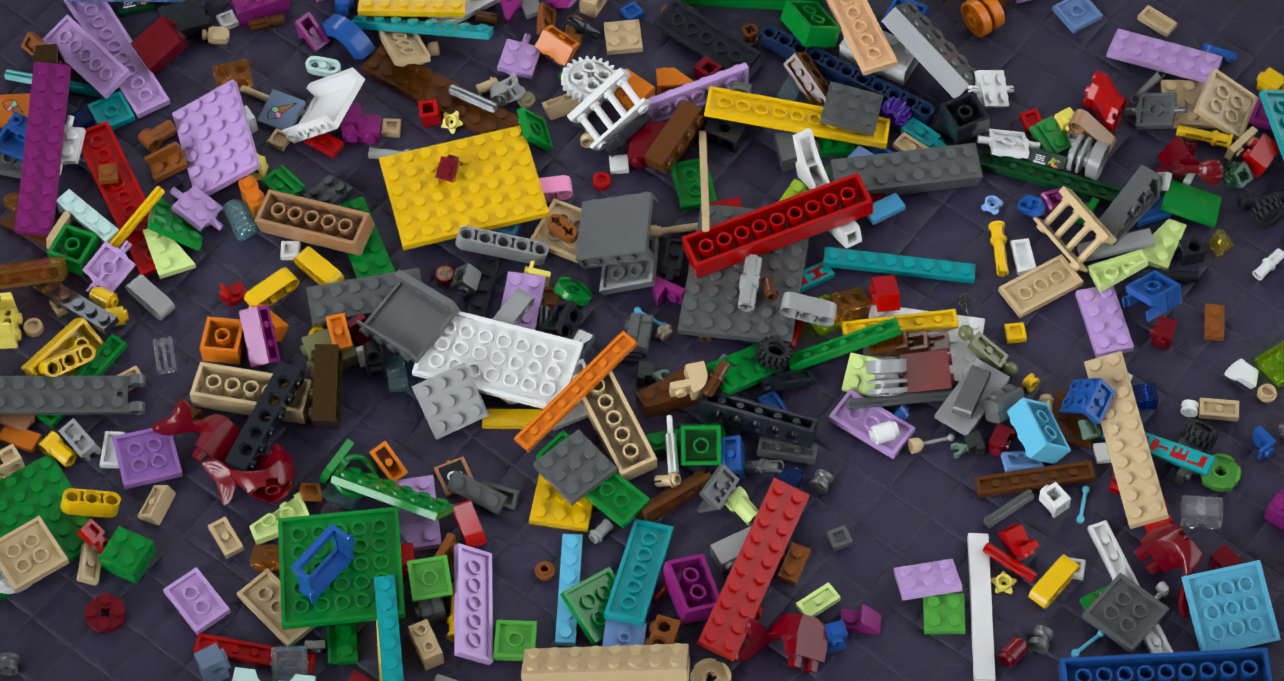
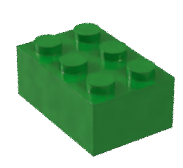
[781,0,841,48]

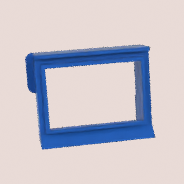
[291,523,355,605]

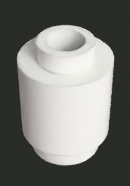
[869,421,900,445]

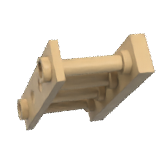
[1033,186,1117,273]

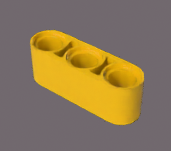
[293,246,345,285]
[244,267,299,307]
[38,344,96,377]
[60,488,121,518]
[1028,554,1081,609]

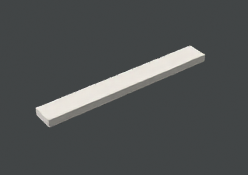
[1087,520,1173,653]
[967,533,995,681]

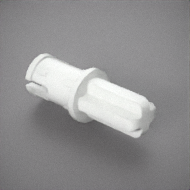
[1253,248,1284,280]

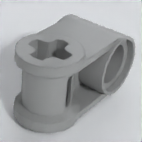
[490,76,526,107]

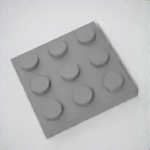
[412,362,489,440]

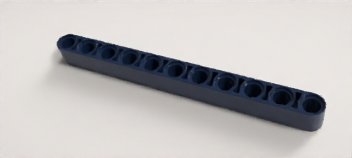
[761,25,934,126]

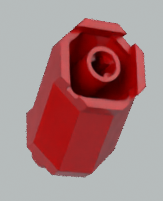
[1083,71,1128,133]

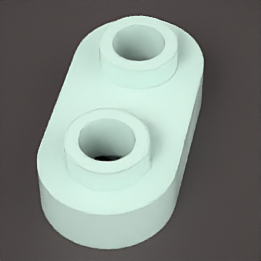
[305,56,341,77]

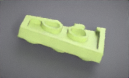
[1141,219,1187,270]
[1087,249,1148,293]
[249,491,309,545]

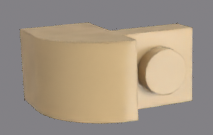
[669,361,708,400]

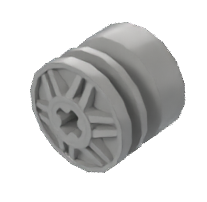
[1066,133,1110,181]
[866,359,908,396]

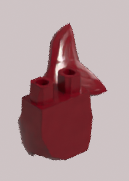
[152,398,241,465]
[202,444,295,505]
[1134,524,1203,618]
[734,614,828,673]

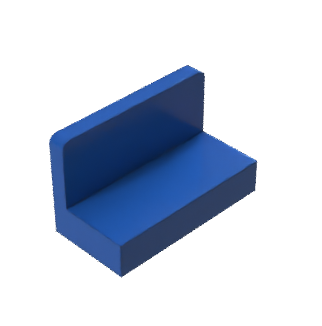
[721,435,745,481]

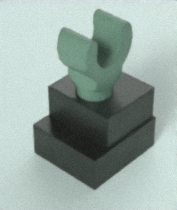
[636,361,669,387]
[951,431,985,458]

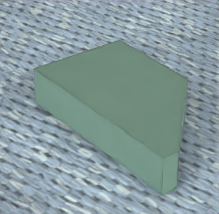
[1077,419,1101,440]

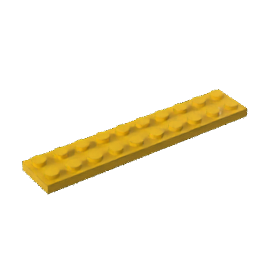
[704,86,890,149]

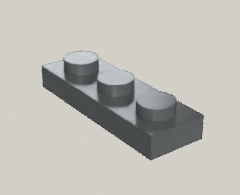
[757,437,818,465]
[446,470,508,514]

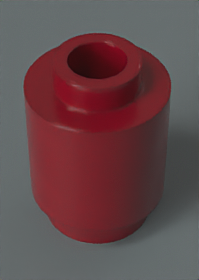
[998,637,1028,667]

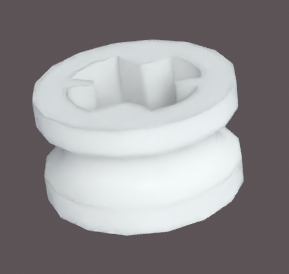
[1180,400,1199,417]

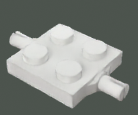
[967,70,1014,108]
[60,115,86,175]
[977,128,1040,159]

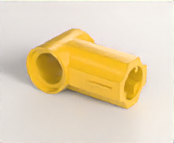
[37,431,78,467]

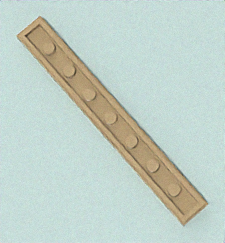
[699,131,710,232]

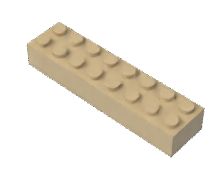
[521,643,690,681]

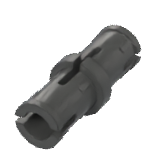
[744,459,784,474]

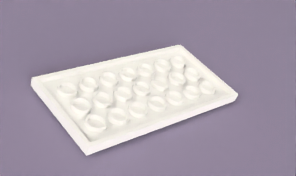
[412,311,584,409]

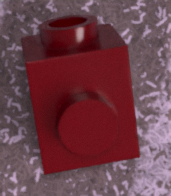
[435,154,463,183]
[347,313,373,346]

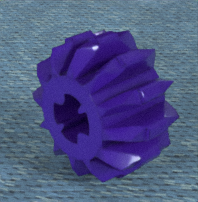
[880,96,912,129]

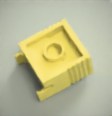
[0,292,23,349]

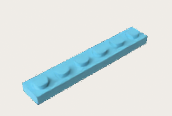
[555,534,583,646]

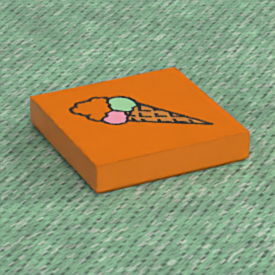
[0,93,30,128]

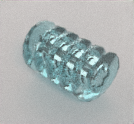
[223,199,258,240]

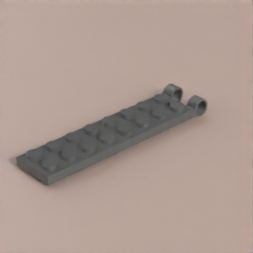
[0,374,146,415]

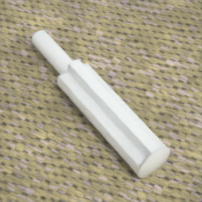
[665,415,679,474]

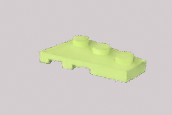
[143,229,196,279]

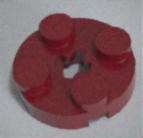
[84,593,126,634]

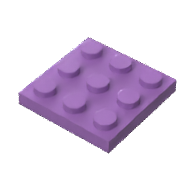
[112,428,183,489]

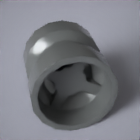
[1028,625,1054,653]

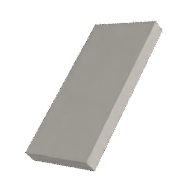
[935,358,1010,436]

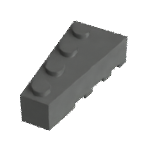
[1096,164,1160,246]

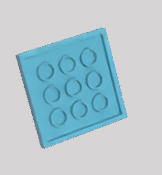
[1181,560,1281,651]

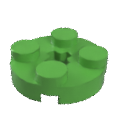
[1200,453,1241,492]

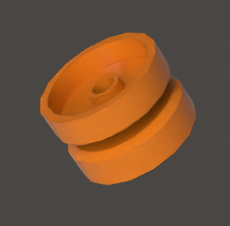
[961,0,1005,37]

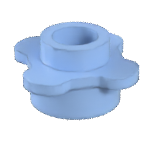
[981,195,1003,215]

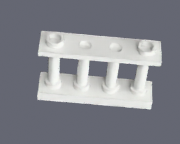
[567,68,652,151]

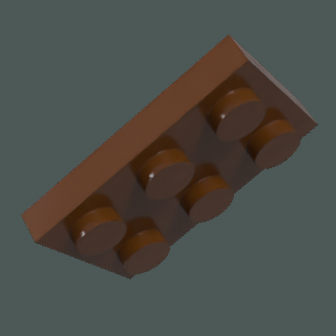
[1053,390,1091,448]

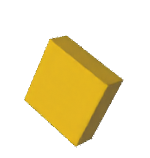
[1004,322,1027,344]

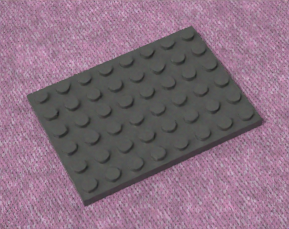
[677,204,810,346]

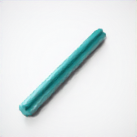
[4,69,104,98]

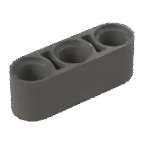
[952,365,991,420]

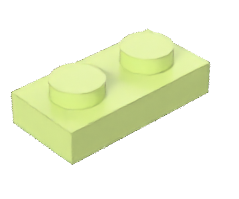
[796,582,841,617]

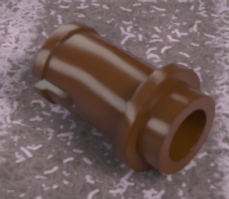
[475,9,498,24]
[761,276,779,301]

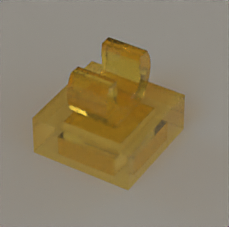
[1208,229,1234,256]

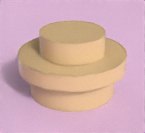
[1257,384,1277,403]

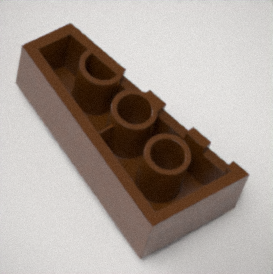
[644,99,707,174]
[636,359,723,419]

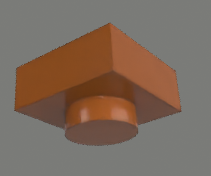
[98,163,119,185]
[299,483,323,502]

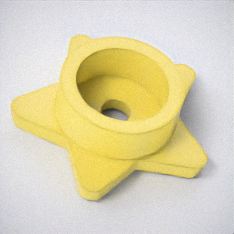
[441,111,463,134]
[991,571,1017,595]

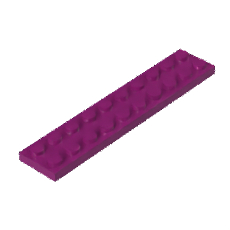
[15,62,71,237]

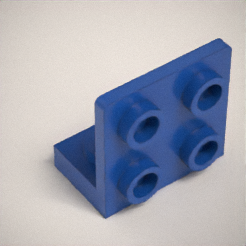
[1059,378,1116,424]

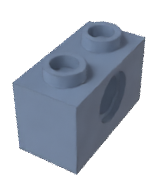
[194,643,231,681]

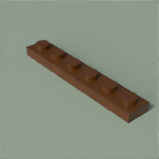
[974,460,1096,498]

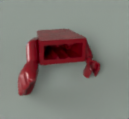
[1155,135,1224,186]

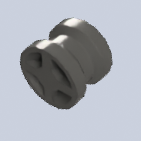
[809,469,834,494]
[0,652,20,676]

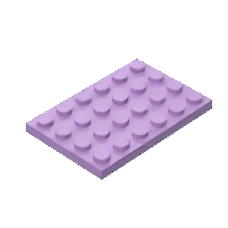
[172,79,261,196]

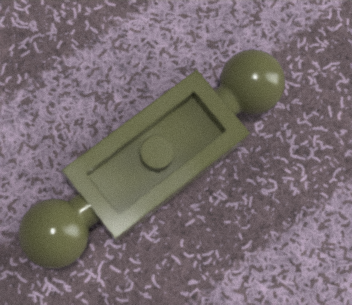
[958,325,1018,377]

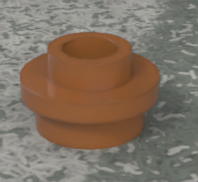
[535,561,555,581]

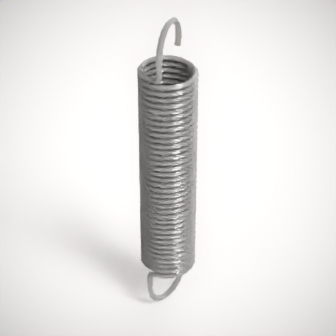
[1130,70,1165,103]

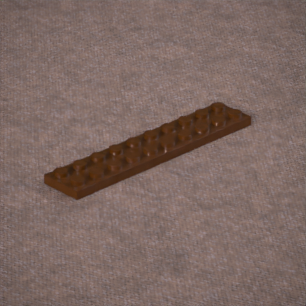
[361,44,520,135]

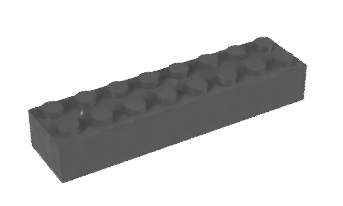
[827,143,983,197]

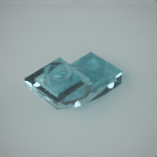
[776,75,801,101]

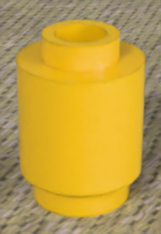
[89,286,118,309]
[105,306,129,326]

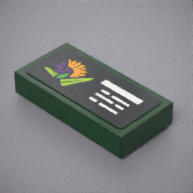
[117,2,155,17]
[1027,146,1068,172]

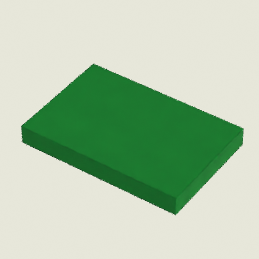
[670,158,717,212]
[1160,179,1222,228]

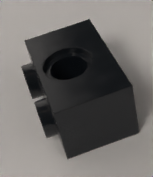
[703,117,746,153]

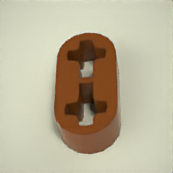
[547,214,578,244]

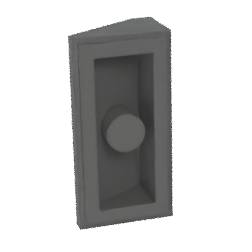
[481,481,522,510]

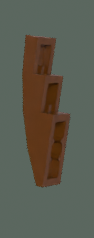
[869,330,950,356]

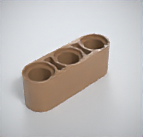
[1068,109,1116,156]

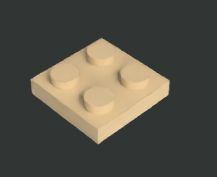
[604,19,643,55]

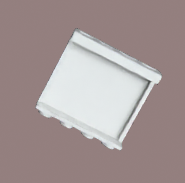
[281,67,365,143]

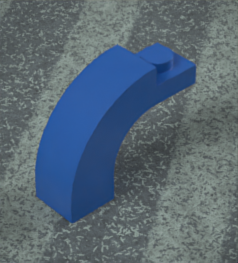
[321,14,375,59]

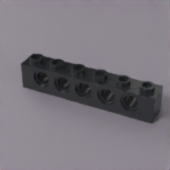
[225,361,304,471]
[699,391,818,449]

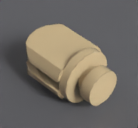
[202,26,230,45]

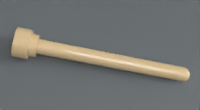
[650,222,698,239]

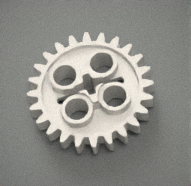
[561,56,617,104]

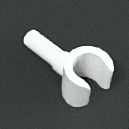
[1155,581,1169,600]

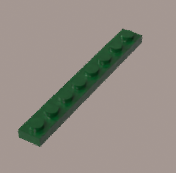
[978,148,1123,205]

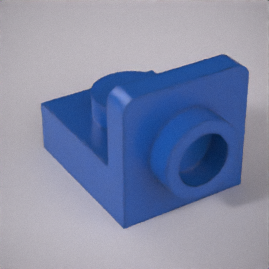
[1252,425,1277,461]

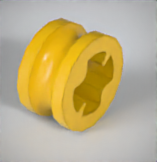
[1021,373,1040,393]

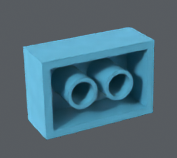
[1007,398,1071,464]

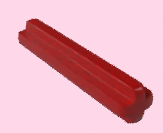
[982,543,1037,582]

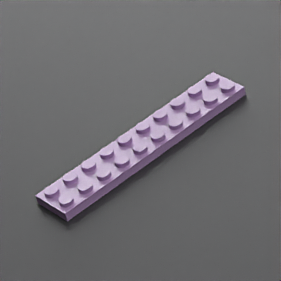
[64,0,171,119]

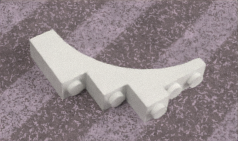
[792,128,862,248]

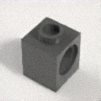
[451,263,482,296]

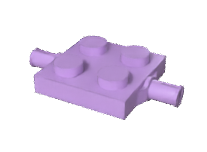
[497,33,541,82]
[170,185,224,232]
[82,240,136,293]

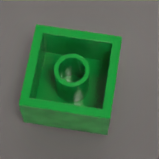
[47,223,101,276]
[680,424,721,466]
[98,526,157,584]

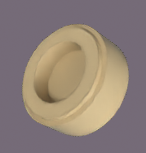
[23,318,44,337]

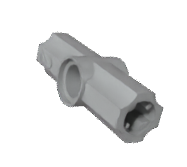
[738,254,762,312]

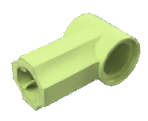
[725,486,759,526]

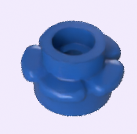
[893,404,910,421]

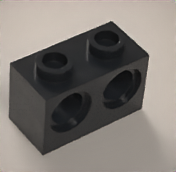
[542,301,584,339]

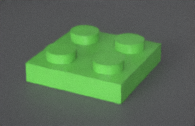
[407,555,453,602]
[923,593,965,634]
[493,620,537,661]

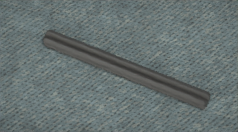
[846,389,953,410]

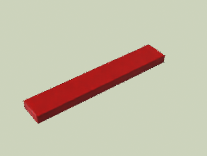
[193,633,317,675]

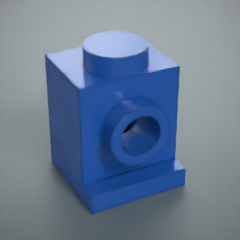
[335,0,356,16]
[824,620,848,654]

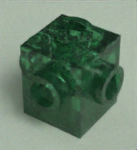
[1222,161,1254,189]

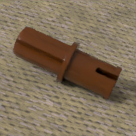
[249,13,285,31]
[702,360,731,397]

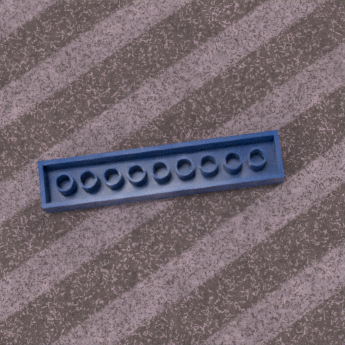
[1058,648,1273,681]

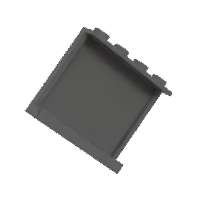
[576,192,658,269]
[356,269,460,363]

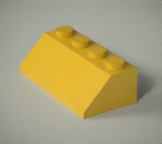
[21,318,104,376]

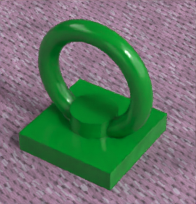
[318,439,378,498]

